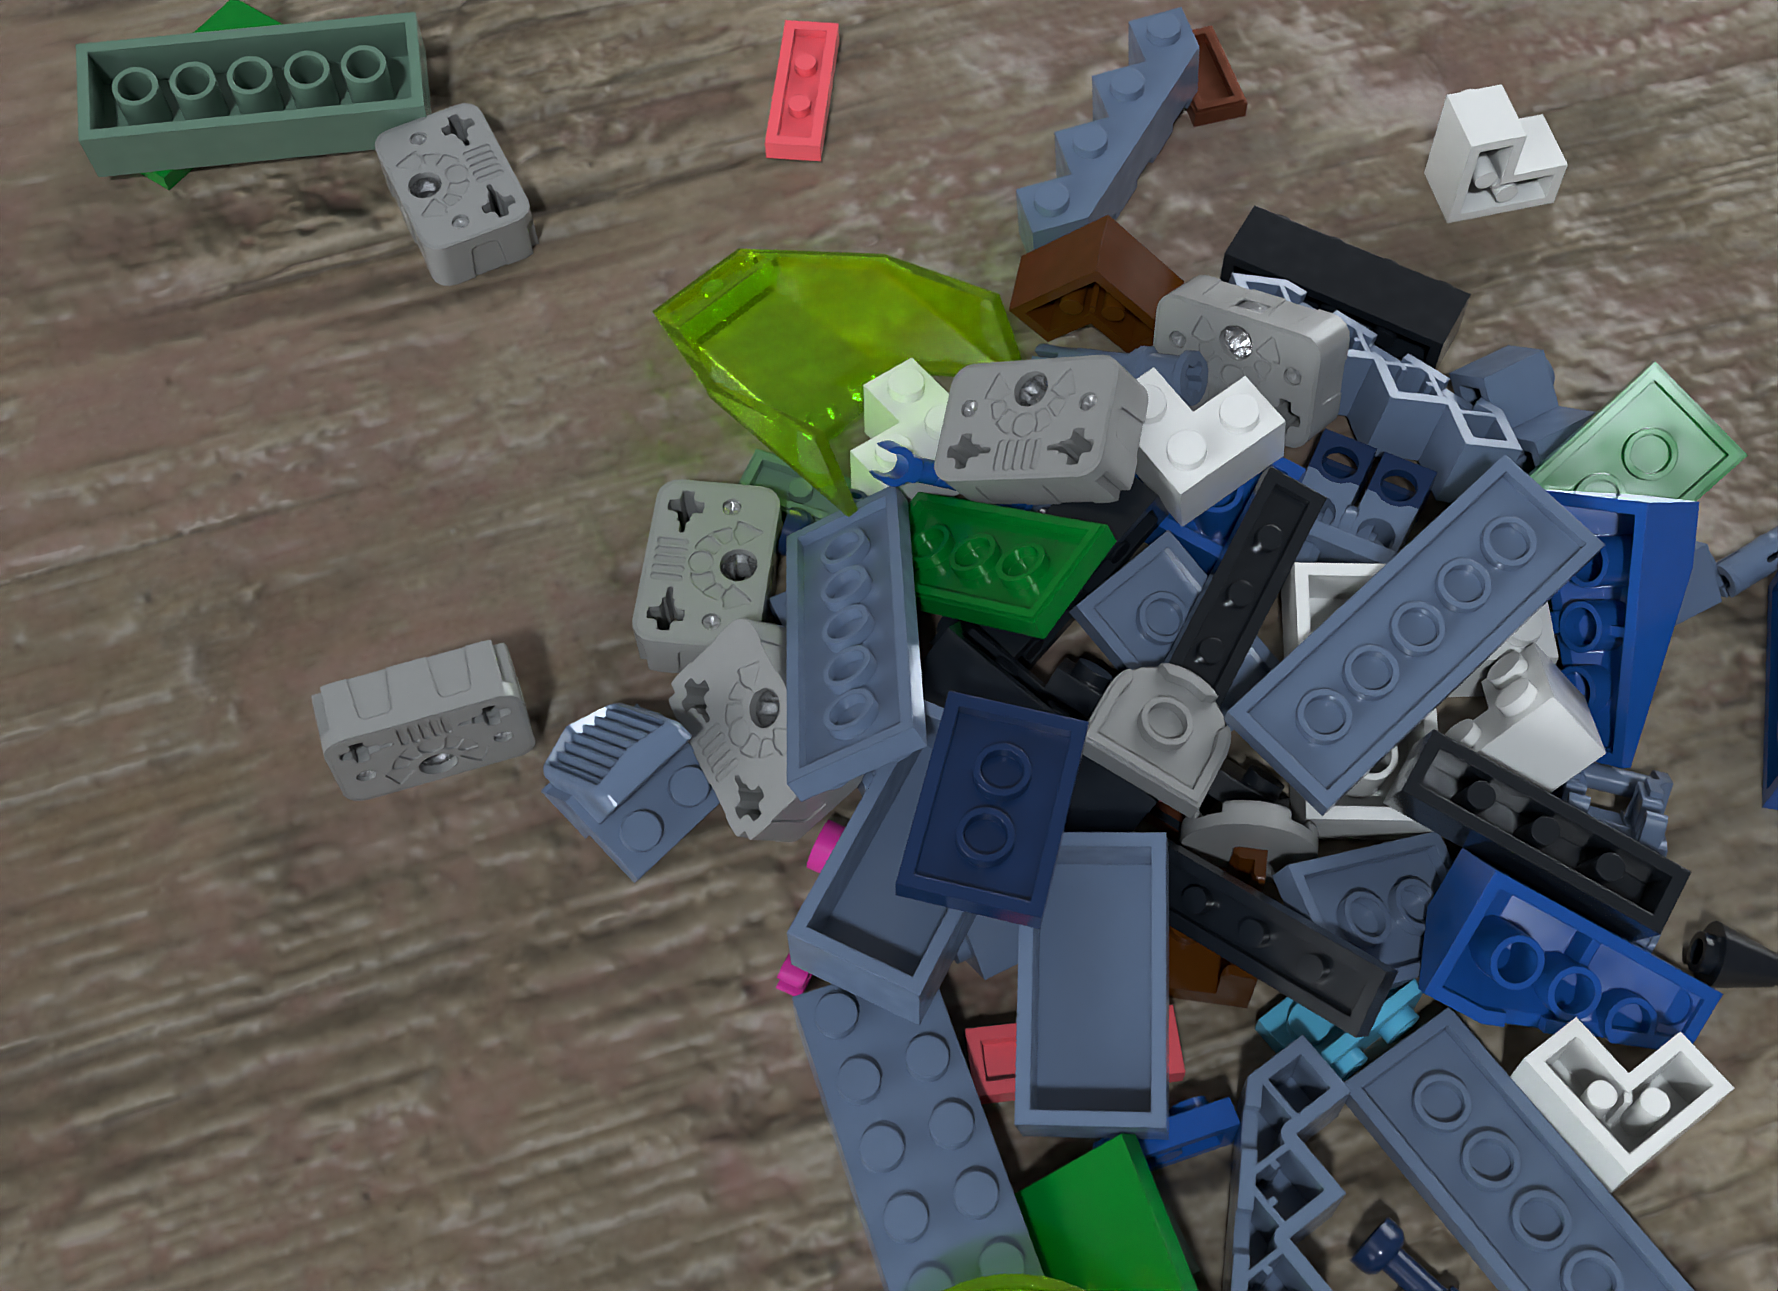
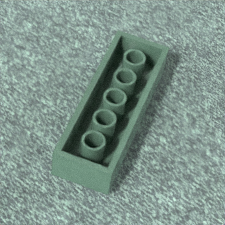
[76,12,431,177]

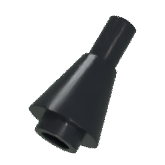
[1687,921,1778,988]

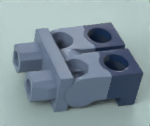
[1283,428,1437,584]

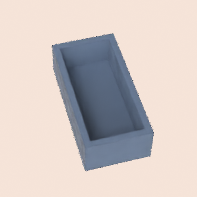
[787,700,977,1026]
[1014,832,1169,1140]

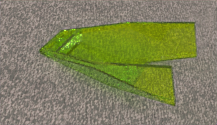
[652,248,1022,517]

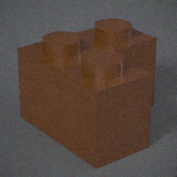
[1009,215,1184,353]

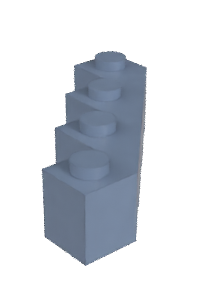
[1016,7,1200,253]
[1228,273,1522,504]
[1449,345,1722,626]
[1222,1035,1351,1291]

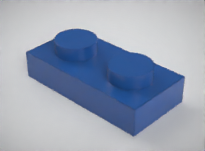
[1092,1096,1241,1172]

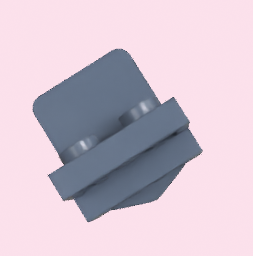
[541,703,720,883]

